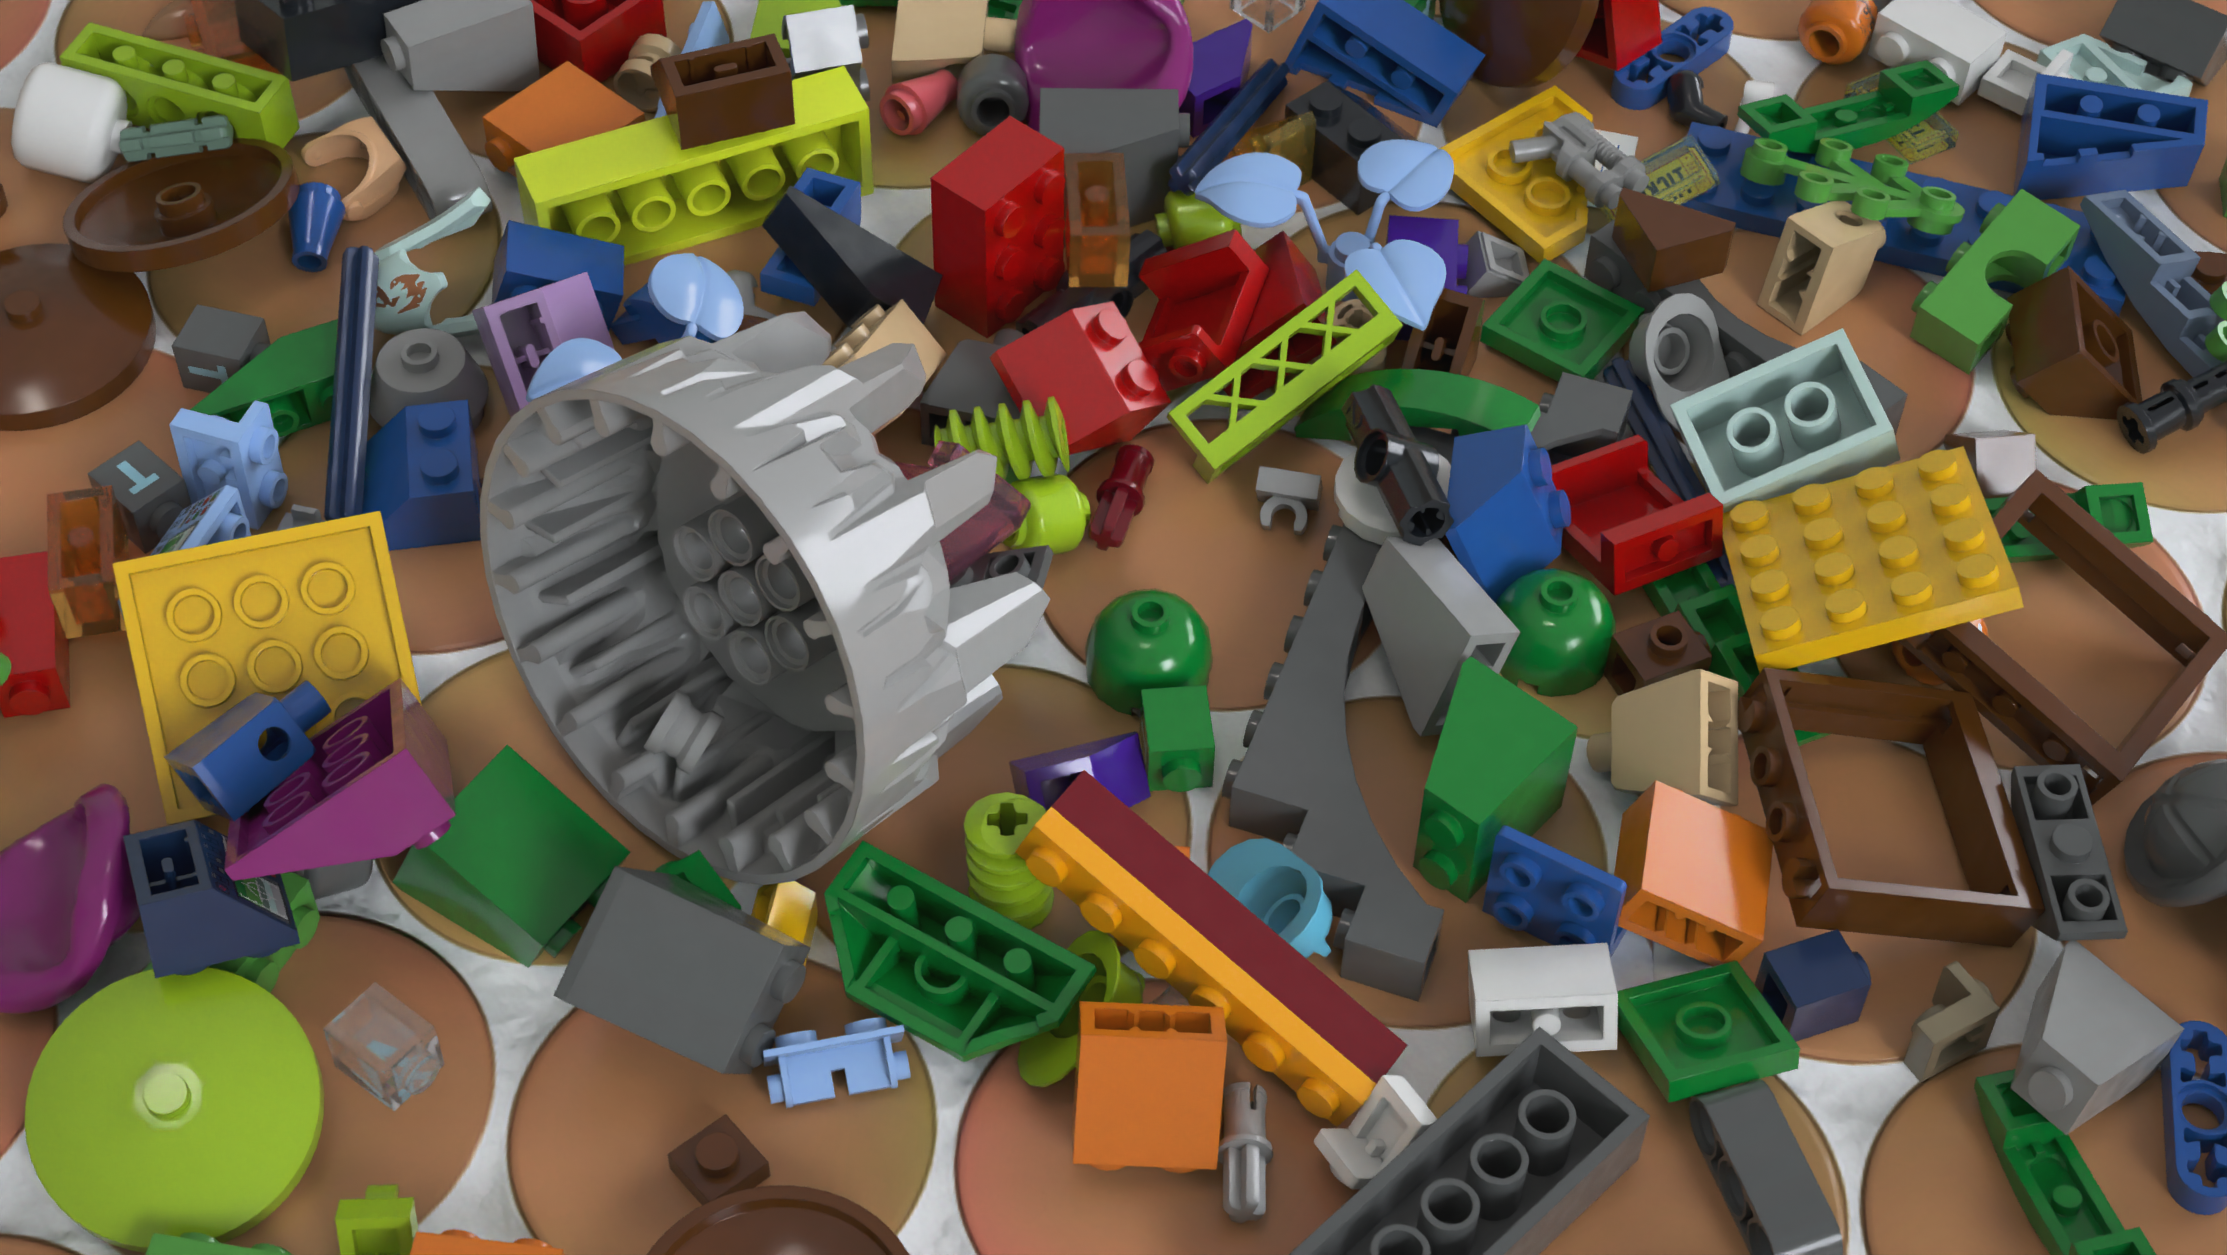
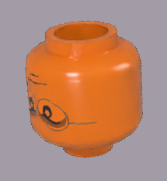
[1797,0,1878,65]

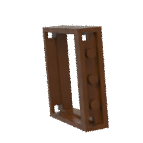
[1897,469,2227,805]
[1738,667,2046,947]

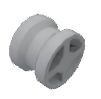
[643,690,724,775]

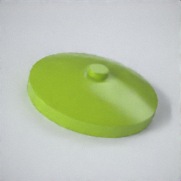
[25,967,324,1253]

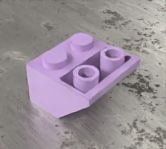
[472,272,615,418]

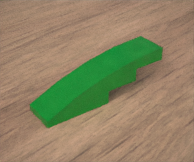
[1642,562,1830,746]

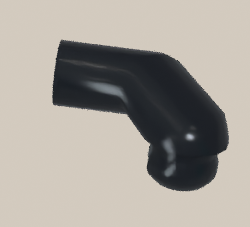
[1666,70,1728,129]

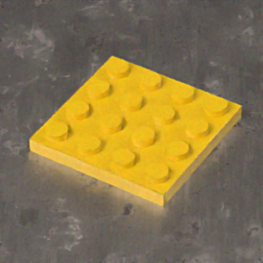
[1722,446,2024,674]
[112,511,422,825]

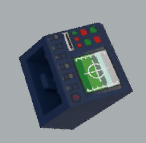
[123,820,300,978]

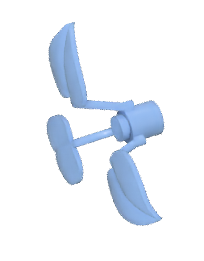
[1195,139,1454,331]
[526,253,744,402]

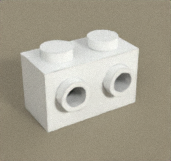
[1868,0,2007,106]
[1468,943,1618,1057]

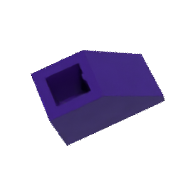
[1179,18,1253,138]
[1009,731,1151,811]

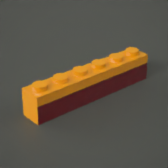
[1015,770,1408,1127]

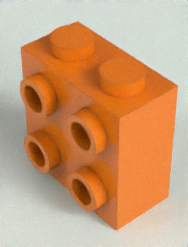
[482,61,645,178]
[1614,780,1773,966]
[1072,1001,1227,1173]

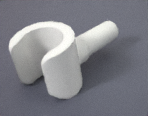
[1734,80,1775,134]

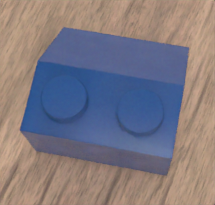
[362,399,481,551]
[1445,424,1571,603]

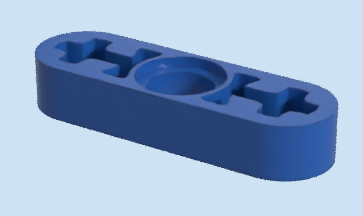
[1611,7,1734,110]
[2161,1021,2227,1215]

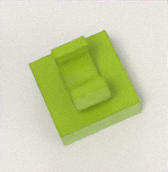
[335,1184,419,1255]

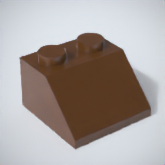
[2005,266,2142,420]

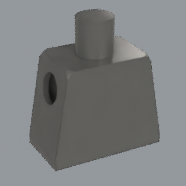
[920,329,1024,447]

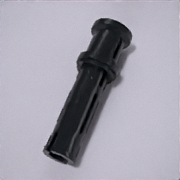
[2117,360,2227,454]

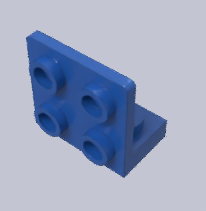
[1482,825,1627,958]

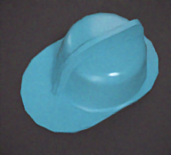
[1207,838,1333,958]

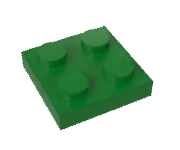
[1480,259,1645,382]
[1618,961,1800,1103]

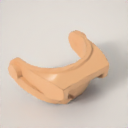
[301,116,407,221]

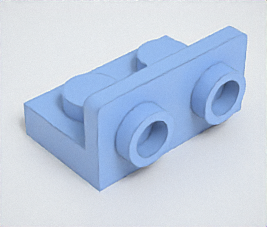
[169,400,288,530]

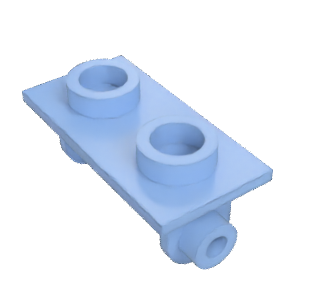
[763,1017,911,1108]

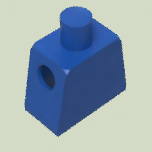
[164,681,331,821]

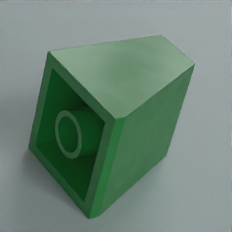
[1413,656,1578,903]
[392,745,630,968]

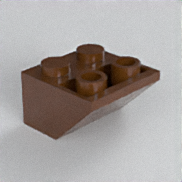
[650,33,795,150]

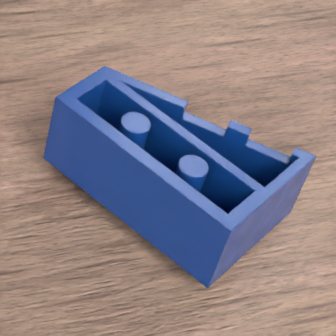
[1285,0,1485,128]
[2013,73,2208,200]

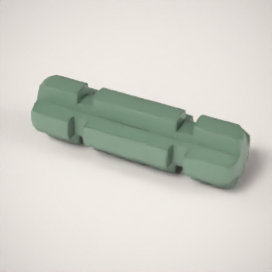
[119,115,234,162]

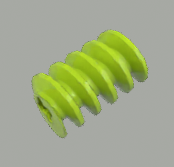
[934,396,1070,483]
[963,792,1054,930]

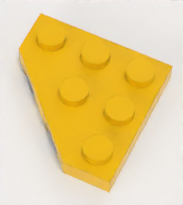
[1439,85,1593,263]

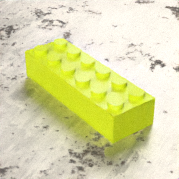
[513,66,874,266]

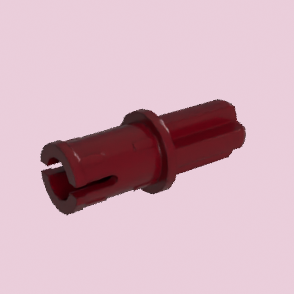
[1088,444,1154,551]

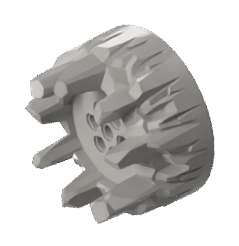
[480,311,1050,885]

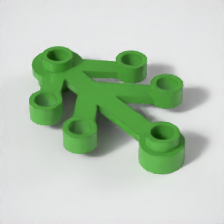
[1740,138,1965,235]

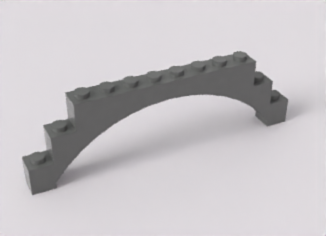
[1222,372,1633,1002]

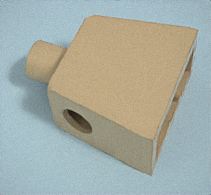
[892,0,1017,84]
[1757,201,1886,335]
[1587,669,1738,807]

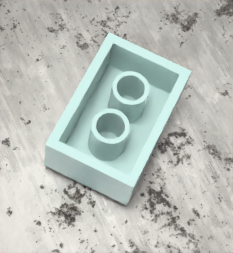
[1670,328,1900,513]

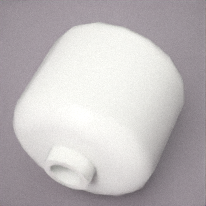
[11,62,132,183]

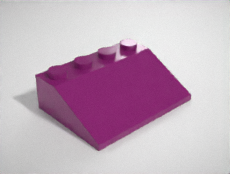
[224,677,456,881]

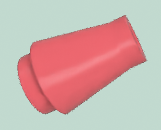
[879,69,958,136]

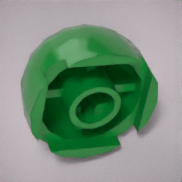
[1496,568,1616,697]
[1085,589,1213,715]

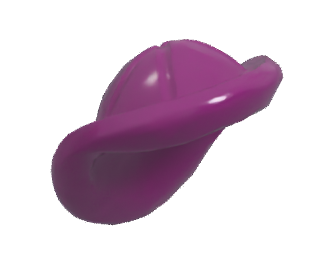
[1014,0,1193,132]
[0,784,140,1014]

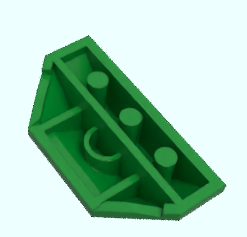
[824,840,1097,1062]

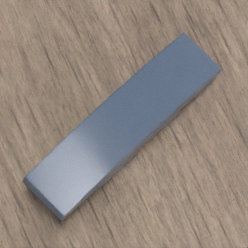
[2080,190,2225,378]

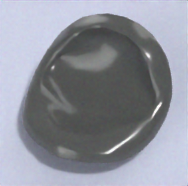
[2124,759,2227,907]

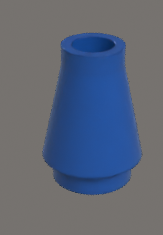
[288,182,346,272]

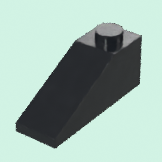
[762,185,943,329]

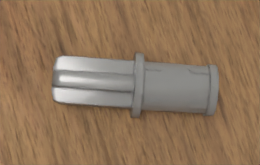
[1218,1082,1273,1223]

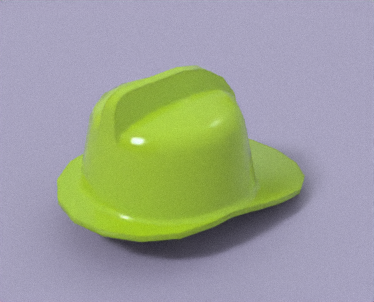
[1017,930,1145,1087]

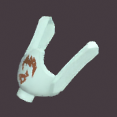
[374,187,491,338]

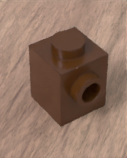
[1604,610,1712,696]

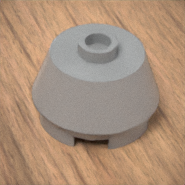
[369,328,489,431]

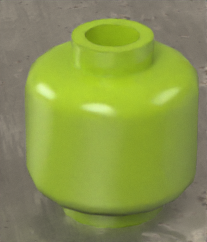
[1154,190,1242,250]
[994,473,1091,555]

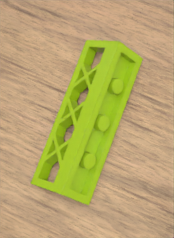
[1167,269,1403,484]

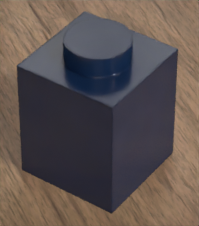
[1755,929,1871,1042]

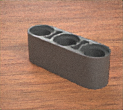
[1689,1080,1843,1255]

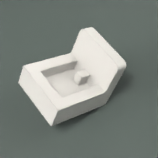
[1977,49,2074,116]
[1314,1075,1437,1189]

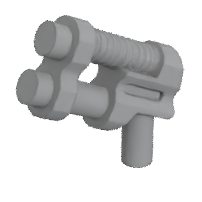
[1509,112,1649,209]

